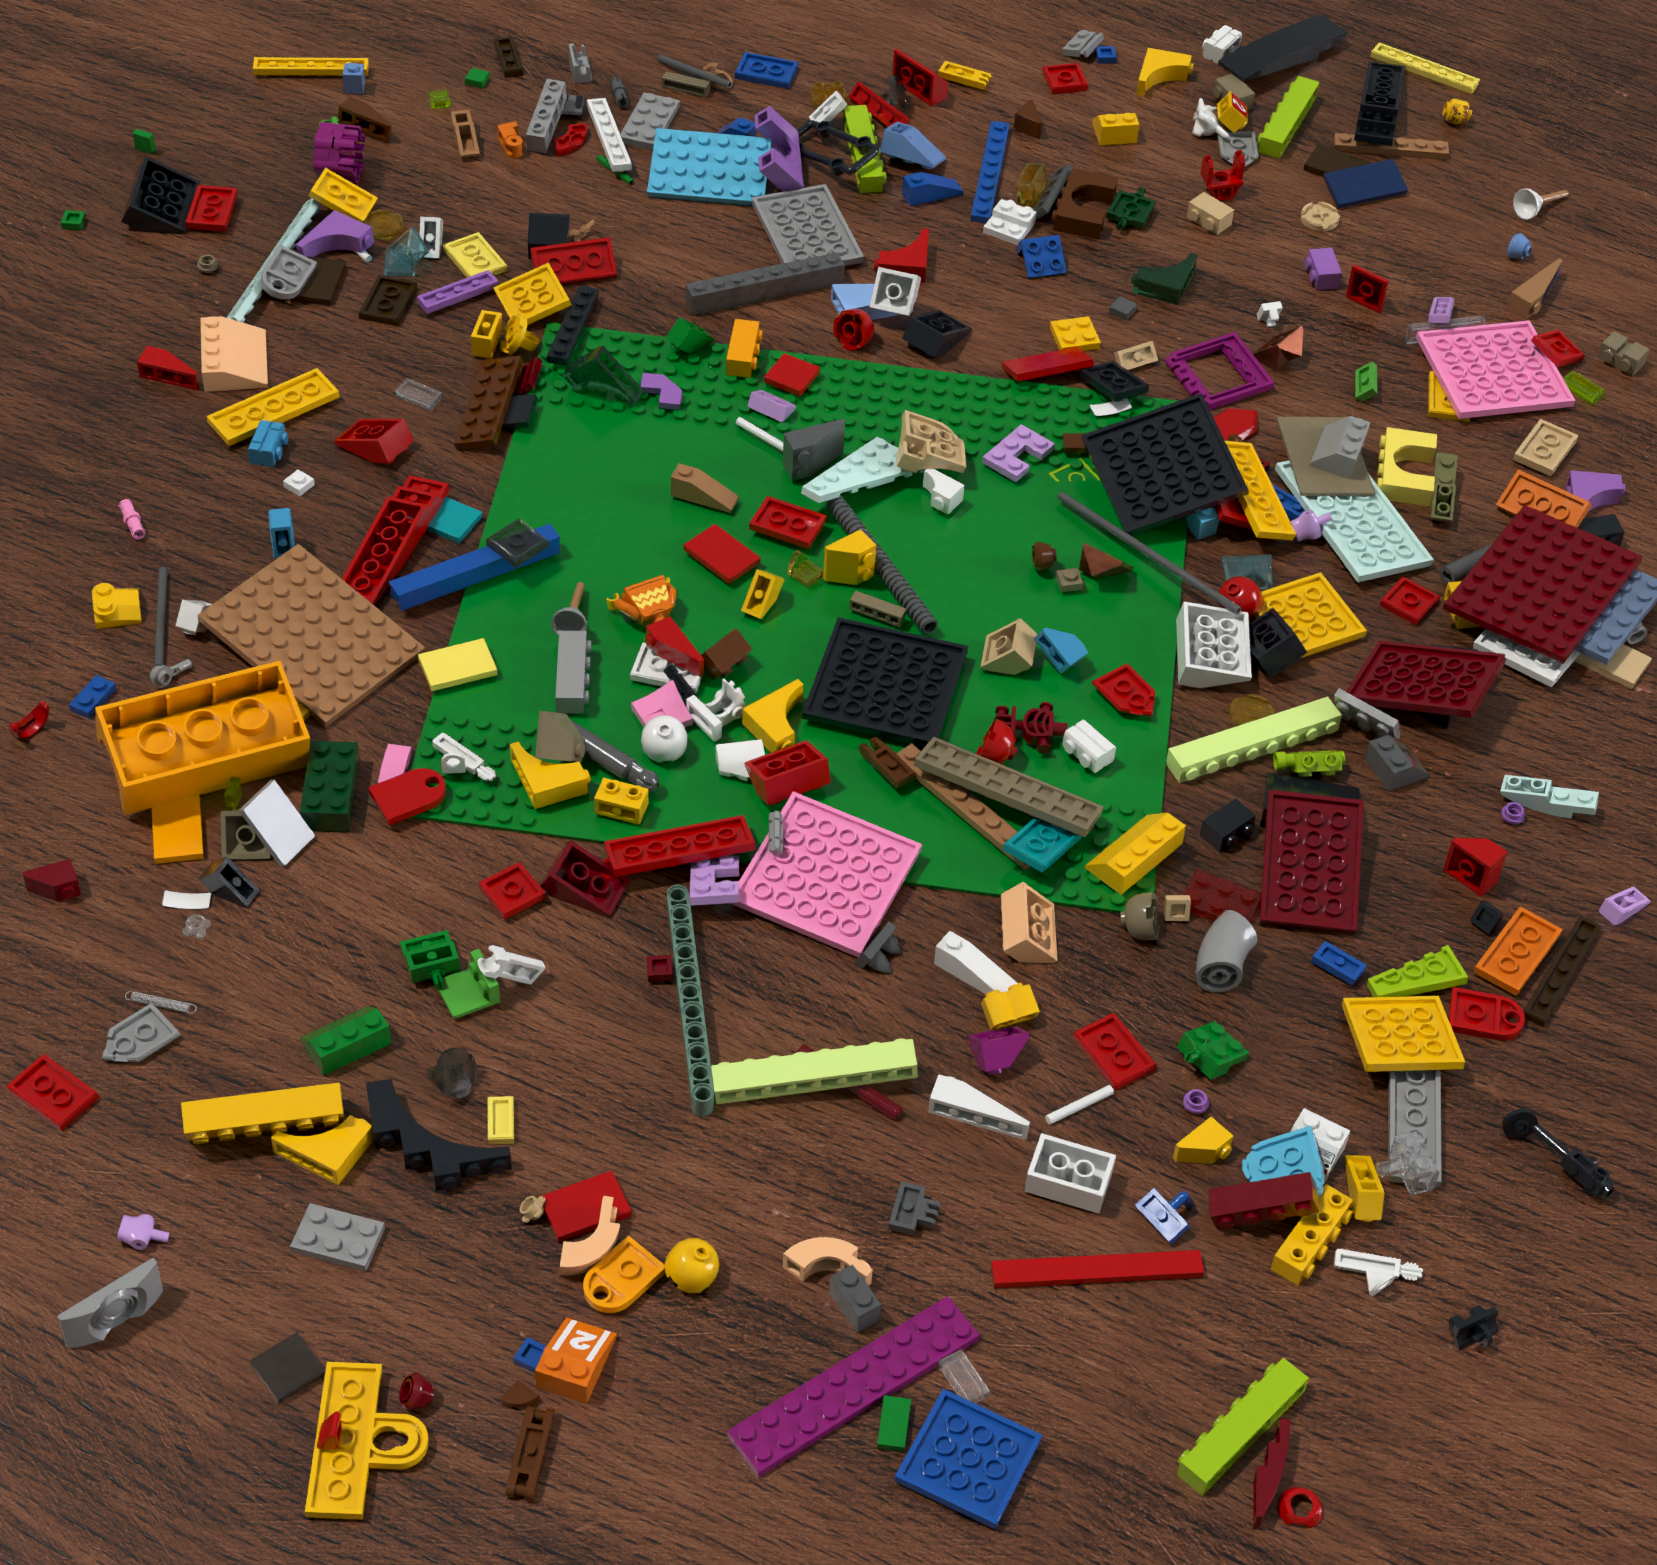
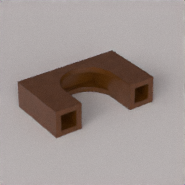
[1051,168,1118,240]

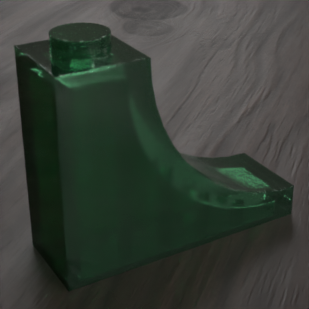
[1131,253,1198,305]
[562,345,644,406]

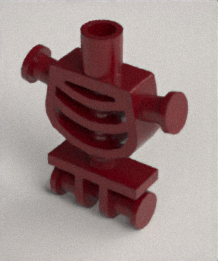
[994,702,1068,754]

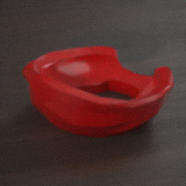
[1276,1486,1323,1528]

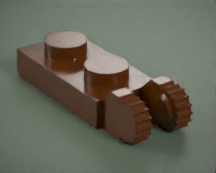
[859,736,916,789]

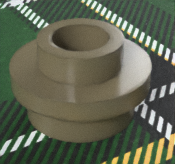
[197,255,218,273]

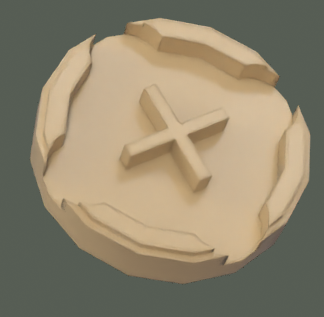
[1301,202,1340,232]

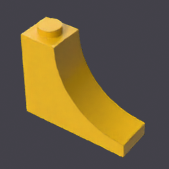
[1136,48,1194,97]
[742,679,803,753]
[510,742,591,809]
[271,1115,374,1185]

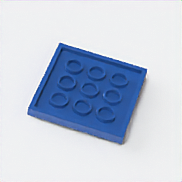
[894,1389,1043,1529]

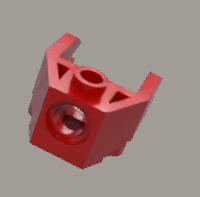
[1200,150,1245,201]

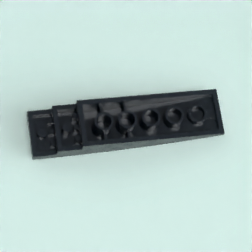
[1217,14,1348,82]
[1354,61,1406,146]

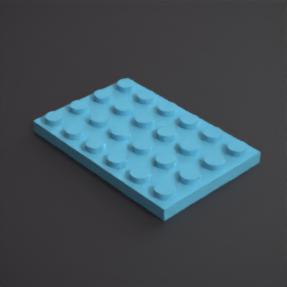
[647,128,772,206]

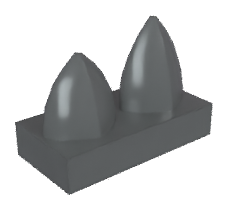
[854,922,901,973]

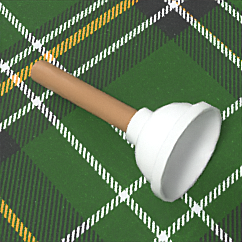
[1513,188,1568,220]

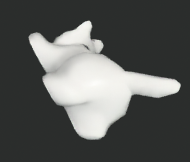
[1192,98,1229,138]

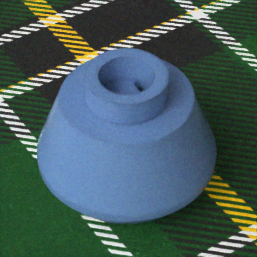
[1507,233,1532,259]

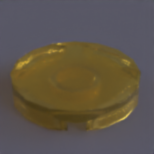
[364,209,404,240]
[1229,694,1275,726]

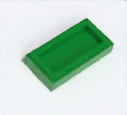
[877,1395,911,1452]

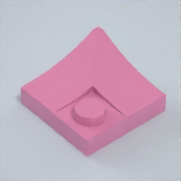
[631,680,693,728]

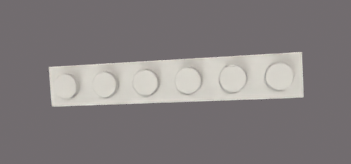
[587,98,632,172]

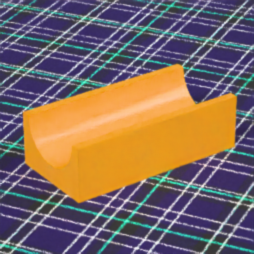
[95,661,310,815]

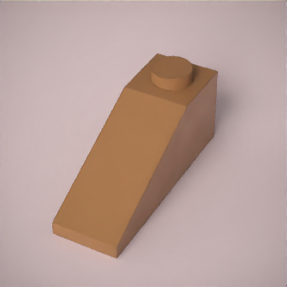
[671,463,739,513]

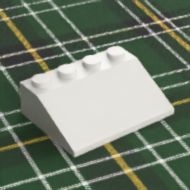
[1176,602,1252,688]

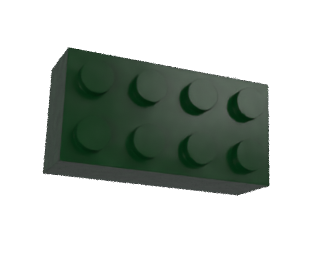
[299,741,360,832]

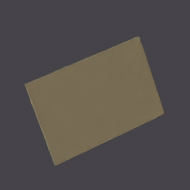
[1276,417,1375,497]

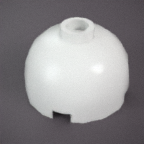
[641,715,687,763]

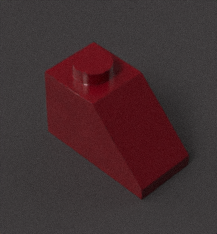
[22,859,81,902]

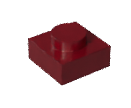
[647,955,673,982]

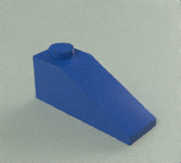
[902,172,963,206]

